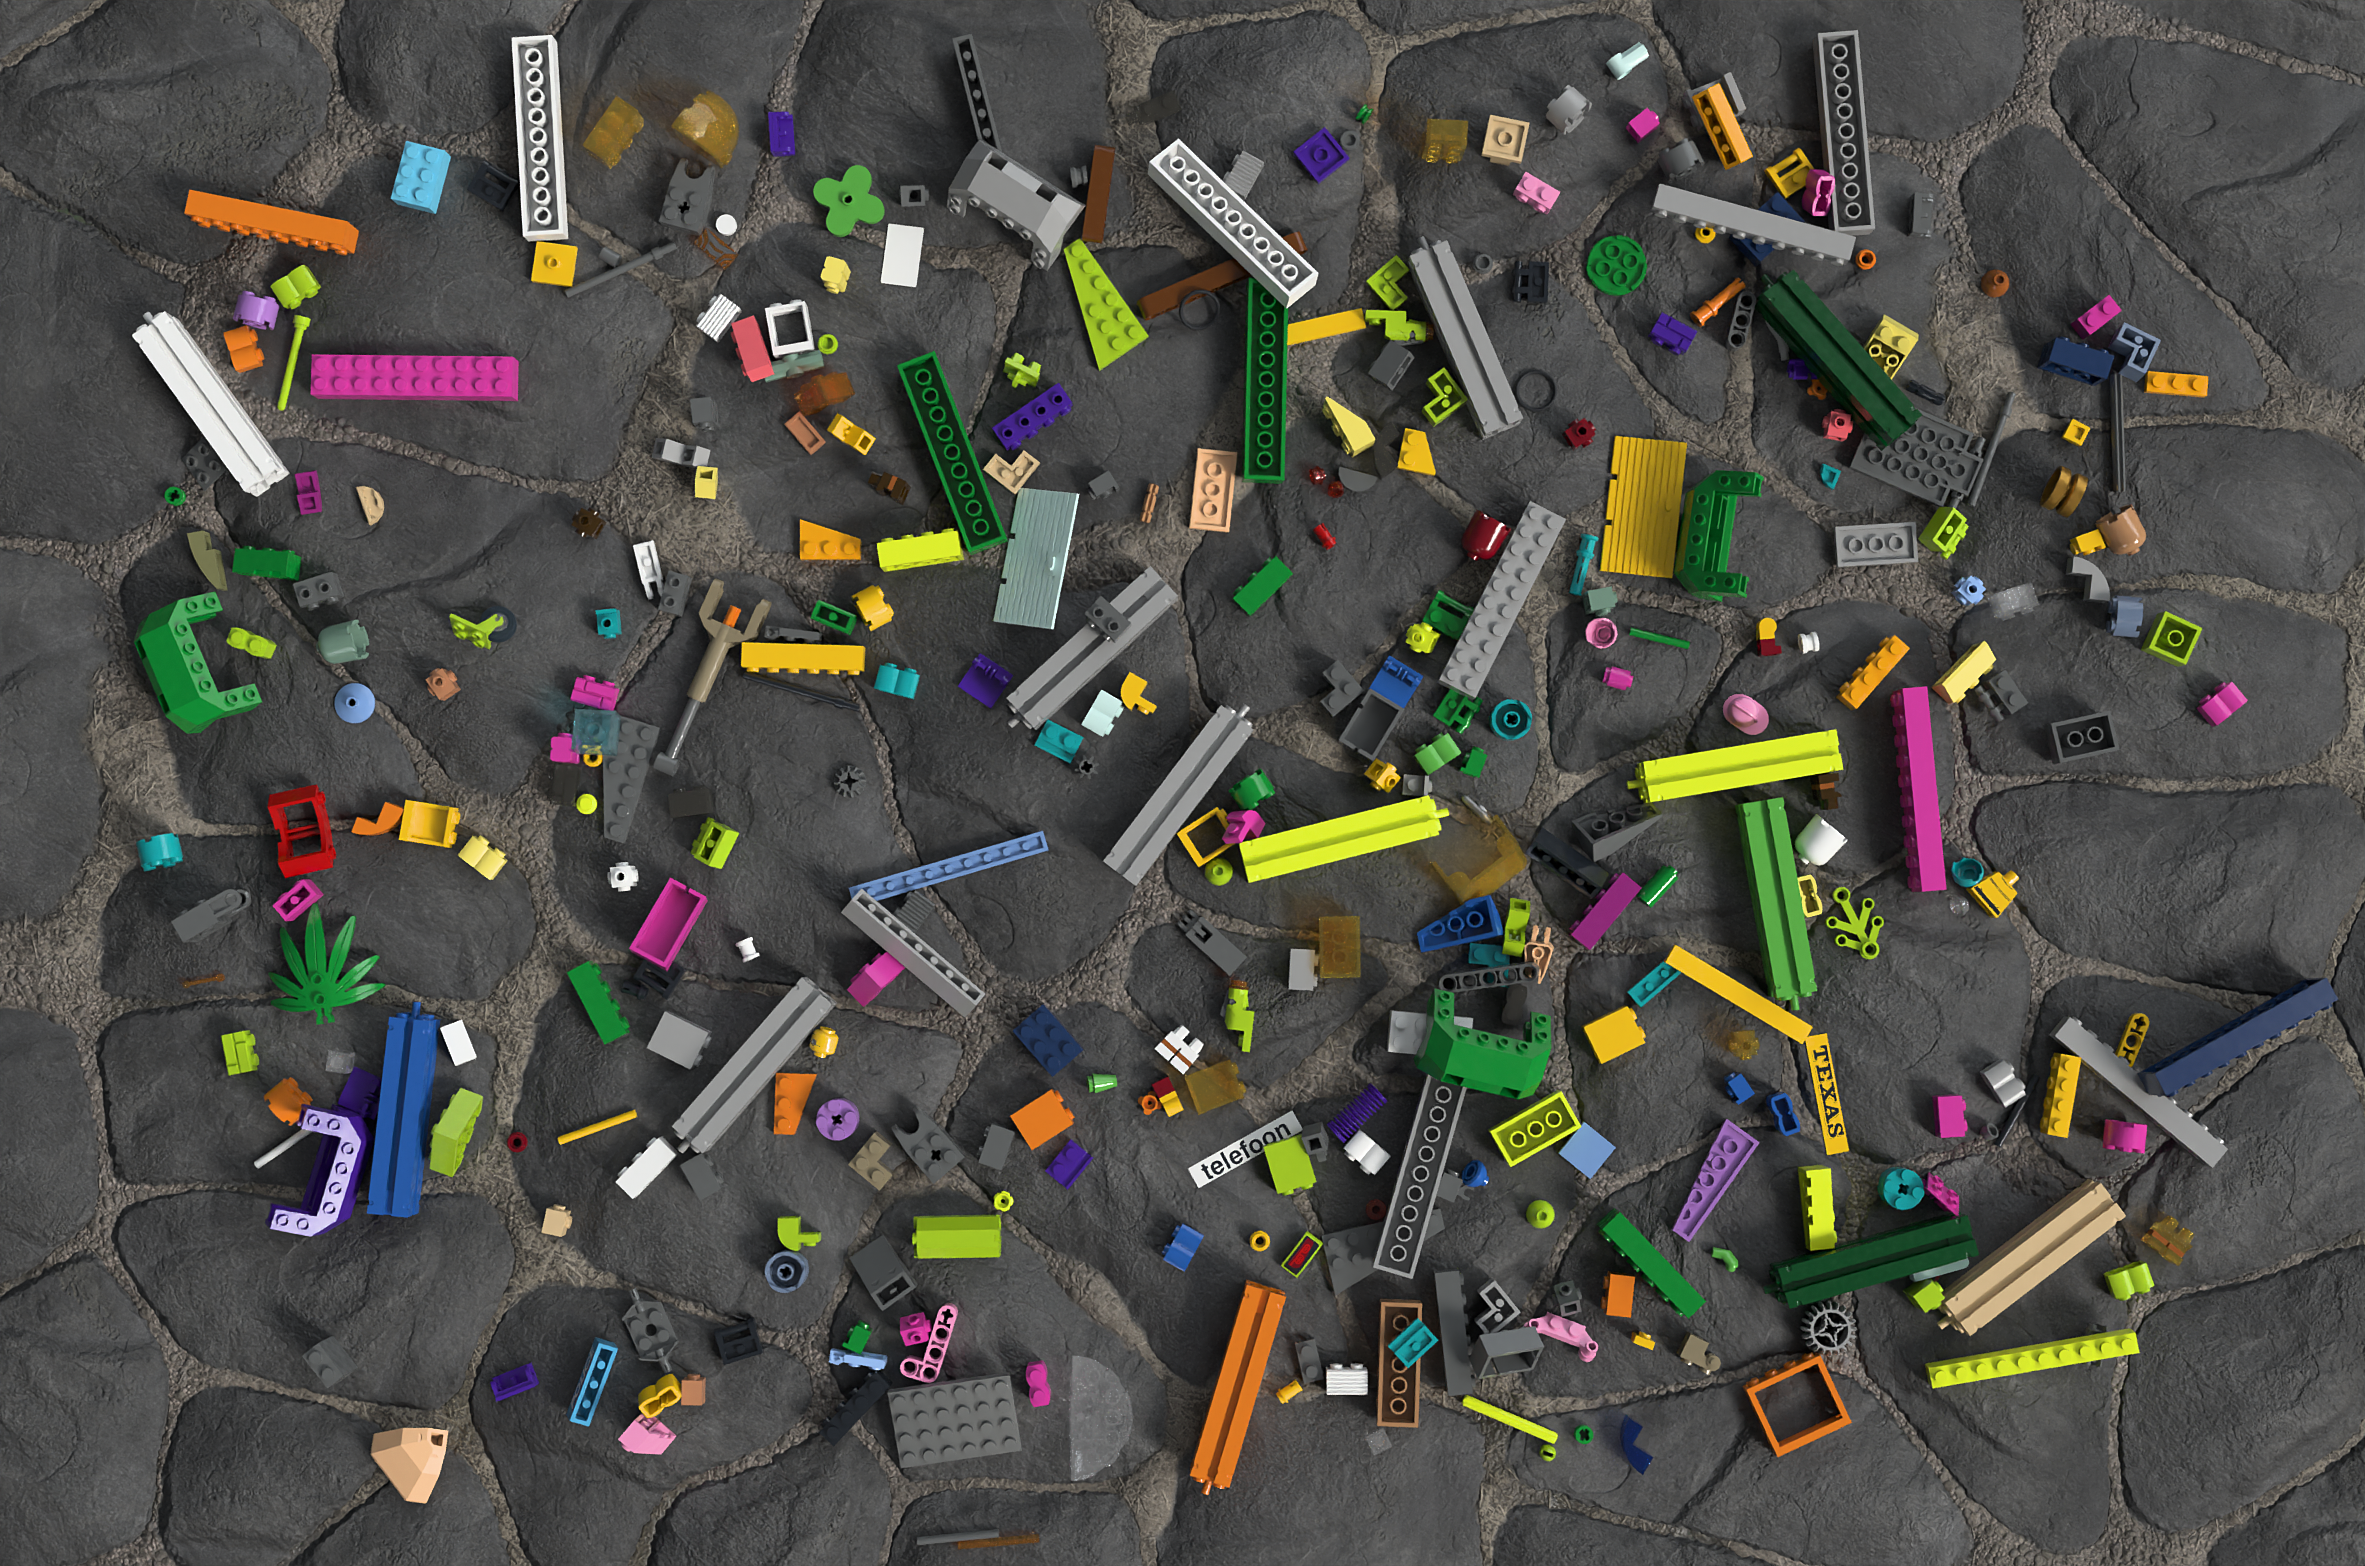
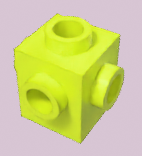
[1406,622,1441,653]

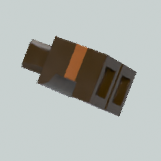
[868,472,911,505]
[1810,772,1842,810]

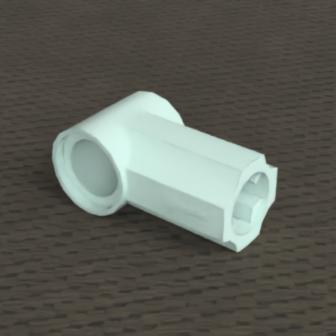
[1606,42,1649,80]

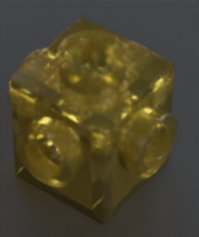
[1728,1029,1759,1060]

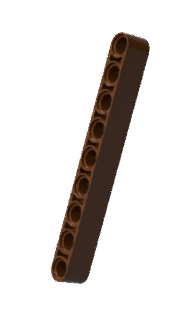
[1137,231,1308,321]

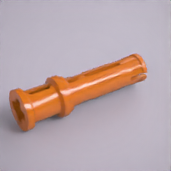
[1690,278,1745,327]

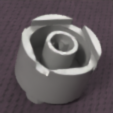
[1546,85,1592,134]

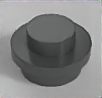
[1473,254,1493,274]

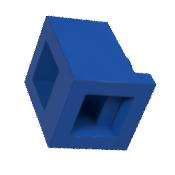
[1724,1072,1755,1105]

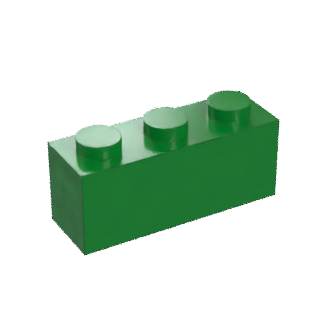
[1233,556,1293,617]

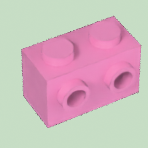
[1513,172,1560,215]

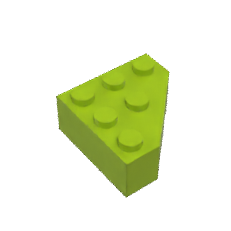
[428,1088,483,1177]

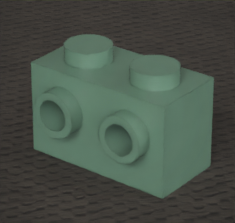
[1582,586,1617,617]

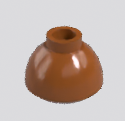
[1981,269,2010,297]

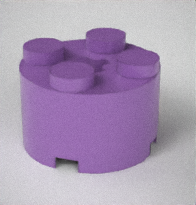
[233,291,279,330]
[816,1098,859,1140]

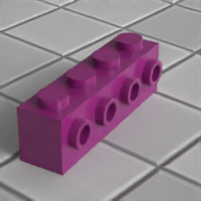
[1569,872,1641,950]

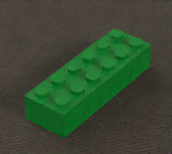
[1596,1208,1706,1319]

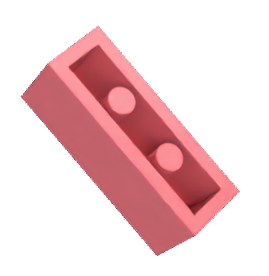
[730,315,774,382]

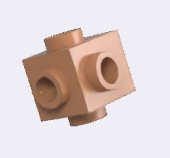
[426,668,461,701]

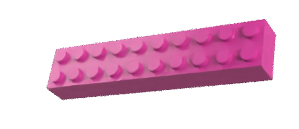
[311,355,519,401]
[1890,686,1946,892]

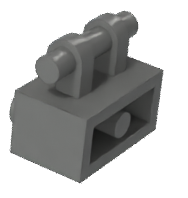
[1974,670,2028,723]

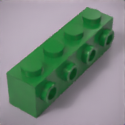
[567,961,630,1045]

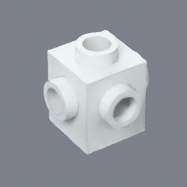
[608,862,638,891]

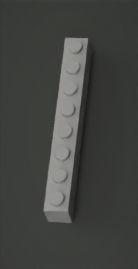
[841,889,985,1017]

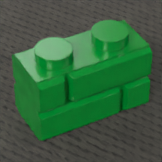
[811,600,858,636]

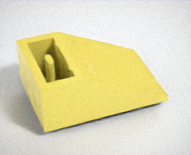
[1863,314,1918,380]
[1322,397,1376,457]

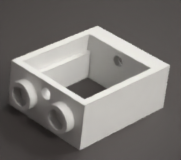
[765,300,815,359]

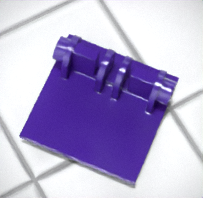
[958,653,1014,709]
[338,1066,382,1120]

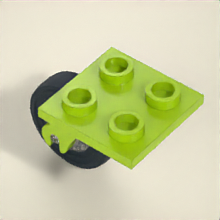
[449,606,517,650]

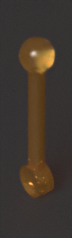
[182,974,225,988]

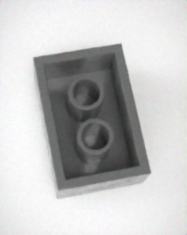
[2044,711,2120,764]

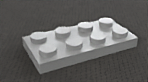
[1833,522,1918,568]

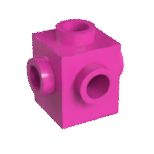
[900,1312,932,1346]

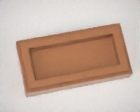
[785,411,826,455]

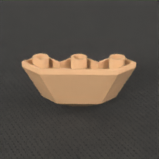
[370,1428,448,1503]

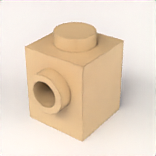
[541,1204,572,1237]

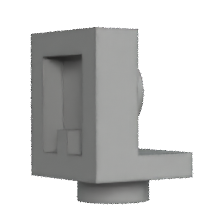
[1402,774,1432,796]

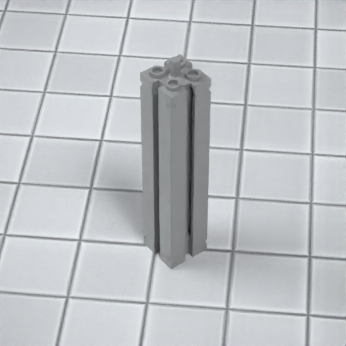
[1407,236,1523,440]
[1007,566,1178,730]
[1103,704,1254,886]
[672,977,837,1154]

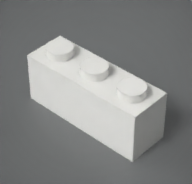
[616,1136,679,1199]

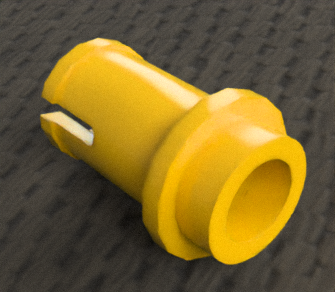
[1276,1379,1302,1404]

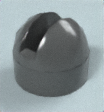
[1980,1123,1998,1141]

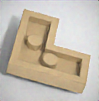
[983,451,1040,495]

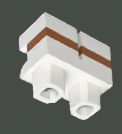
[1155,1025,1204,1074]

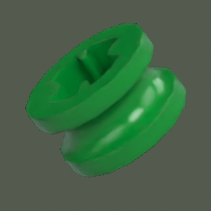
[1355,104,1374,125]
[165,487,186,506]
[1574,1425,1594,1444]

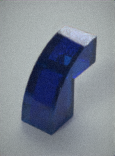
[1620,1415,1654,1475]

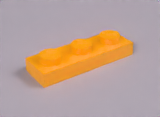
[2144,371,2208,398]

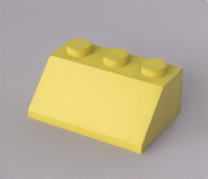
[1931,641,1996,704]

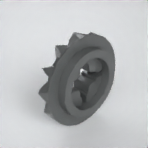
[834,766,866,798]

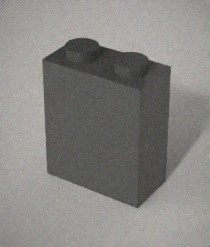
[302,1336,358,1388]

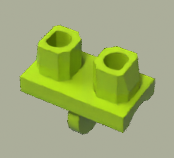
[1003,353,1041,388]

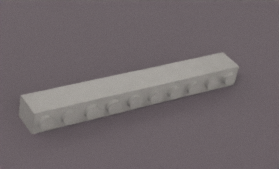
[1650,184,1856,266]
[2049,1016,2228,1168]

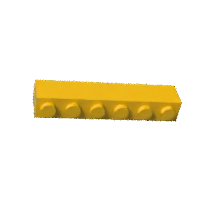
[741,642,865,675]

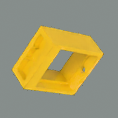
[1177,807,1236,868]

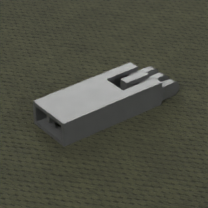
[1177,909,1247,976]

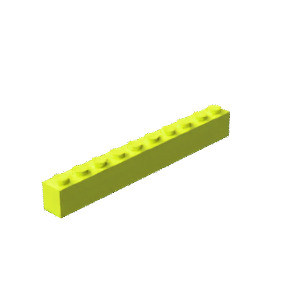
[1925,1328,2140,1388]

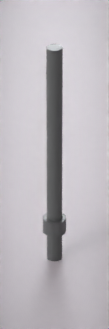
[565,241,677,298]
[1967,392,2016,507]

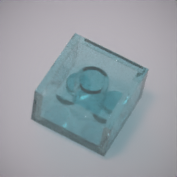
[571,709,621,756]

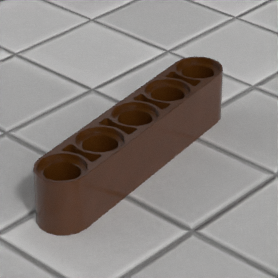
[1082,145,1115,244]

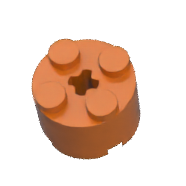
[264,1077,313,1126]

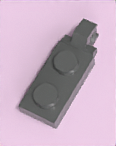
[764,626,823,644]

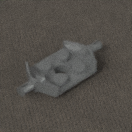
[622,1288,679,1374]

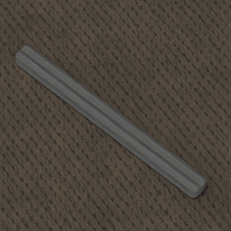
[2110,373,2126,493]

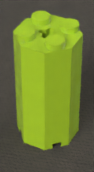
[912,1215,1001,1259]

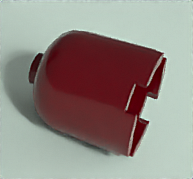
[1461,509,1511,561]

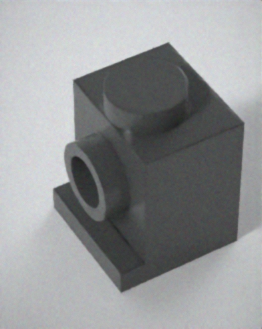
[899,184,929,207]
[1087,470,1120,500]

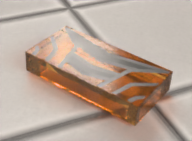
[694,228,738,270]

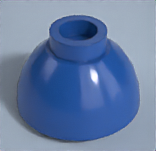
[1462,1160,1489,1187]

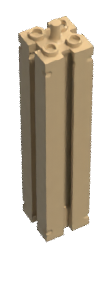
[1937,1179,2126,1336]

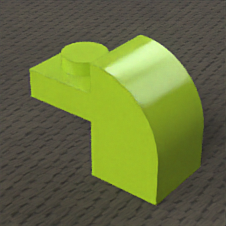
[778,1216,821,1251]

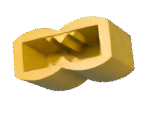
[638,1374,681,1418]

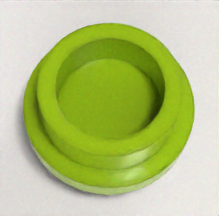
[818,334,838,355]

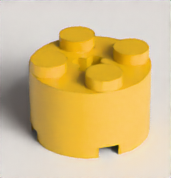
[851,585,894,632]

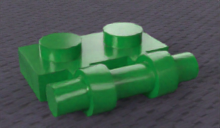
[1433,689,1483,735]

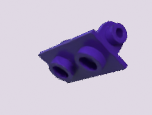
[1786,359,1817,380]

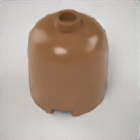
[2095,504,2146,556]

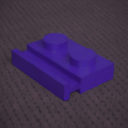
[1045,1139,1094,1190]

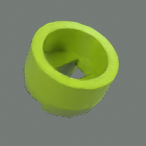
[1539,1444,1556,1461]

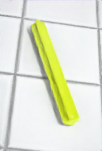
[1462,1395,1558,1444]

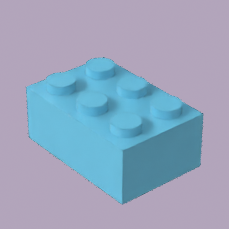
[391,141,451,214]

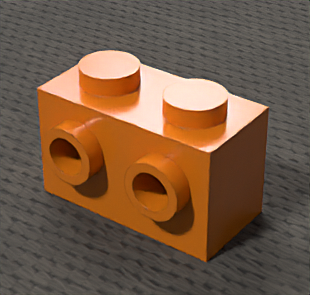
[1601,1271,1635,1318]

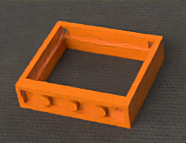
[1742,1352,1852,1457]

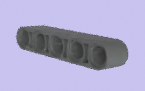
[1439,961,1540,993]

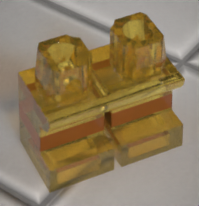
[2141,1215,2195,1266]

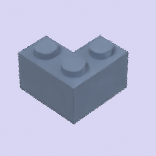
[2108,322,2161,382]

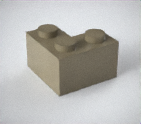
[848,1131,895,1191]

